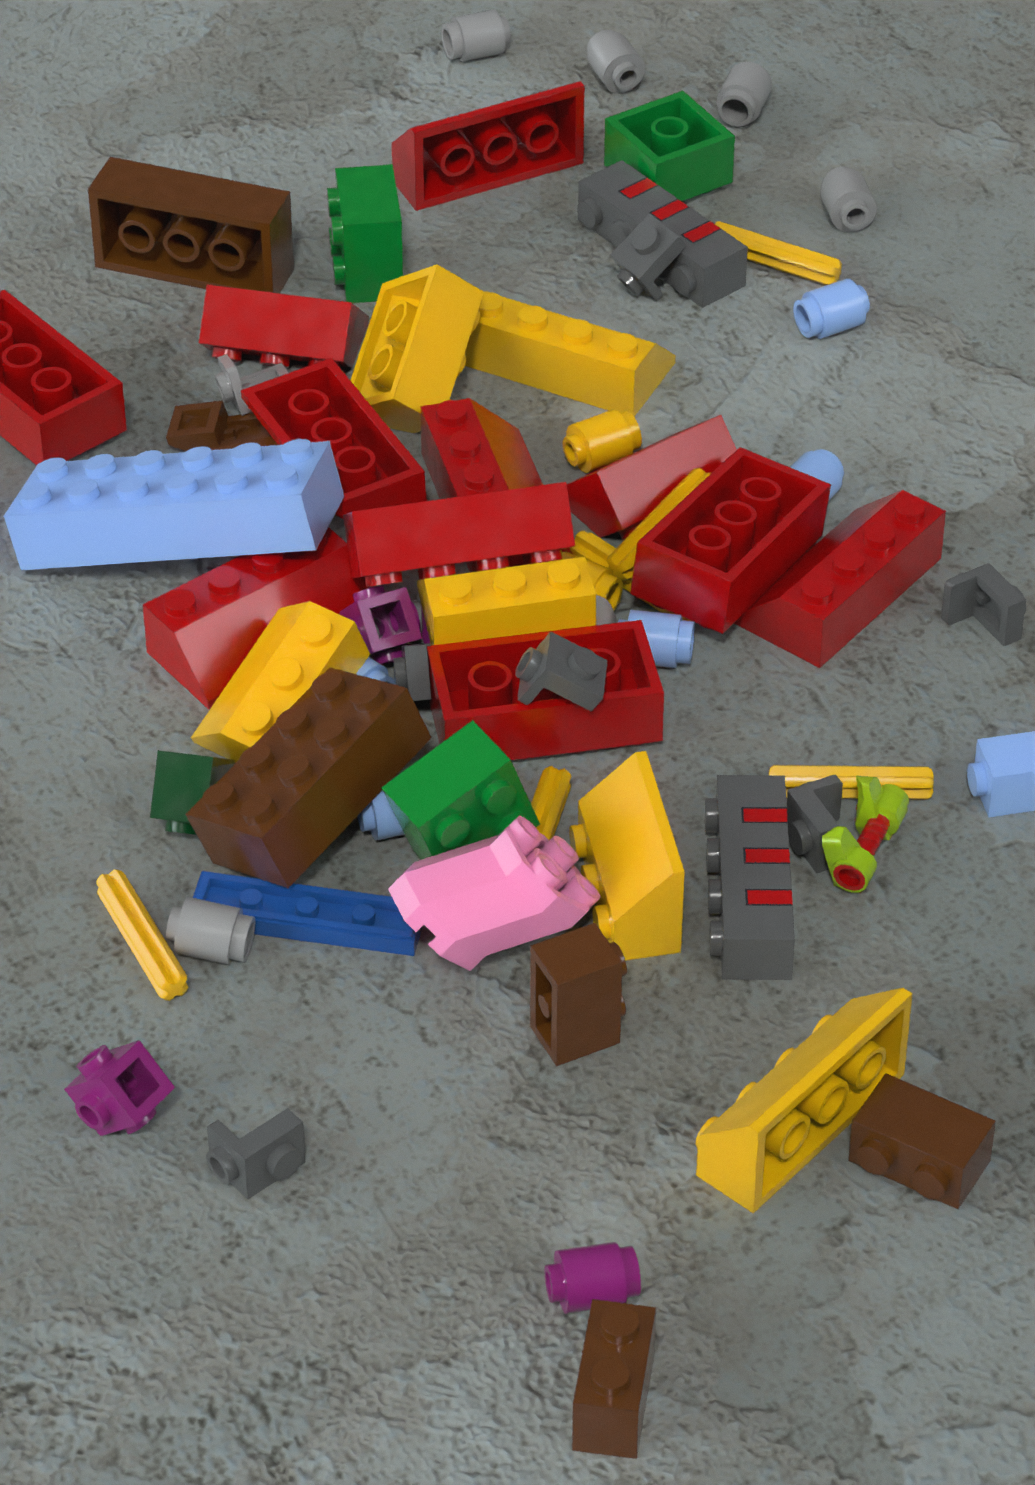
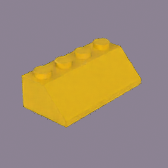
[464,290,676,417]
[696,988,913,1214]

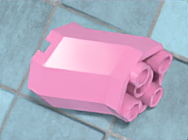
[388,816,601,971]

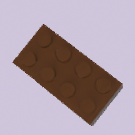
[88,157,294,293]
[185,667,432,888]

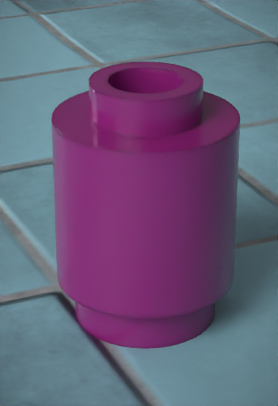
[544,1242,641,1314]

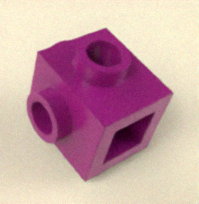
[339,585,422,665]
[64,1040,175,1136]

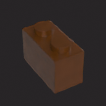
[530,923,627,1067]
[848,1073,996,1209]
[572,1299,656,1459]

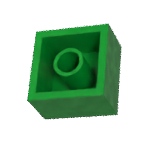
[604,91,735,201]
[327,164,403,303]
[381,720,540,860]

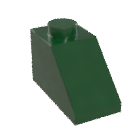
[150,750,235,835]

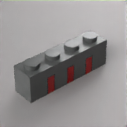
[577,160,748,308]
[705,775,795,980]

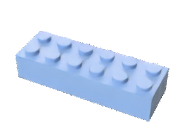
[4,439,344,570]

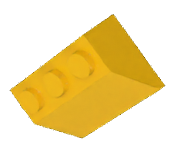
[350,264,484,433]
[417,557,596,645]
[191,601,370,763]
[569,751,685,960]

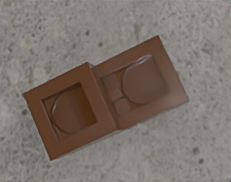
[166,400,271,451]

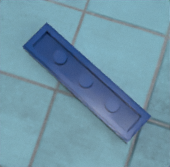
[193,871,423,956]

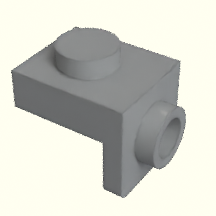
[214,354,289,415]

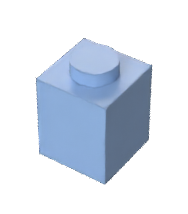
[967,731,1035,818]

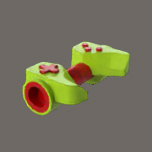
[822,776,909,893]

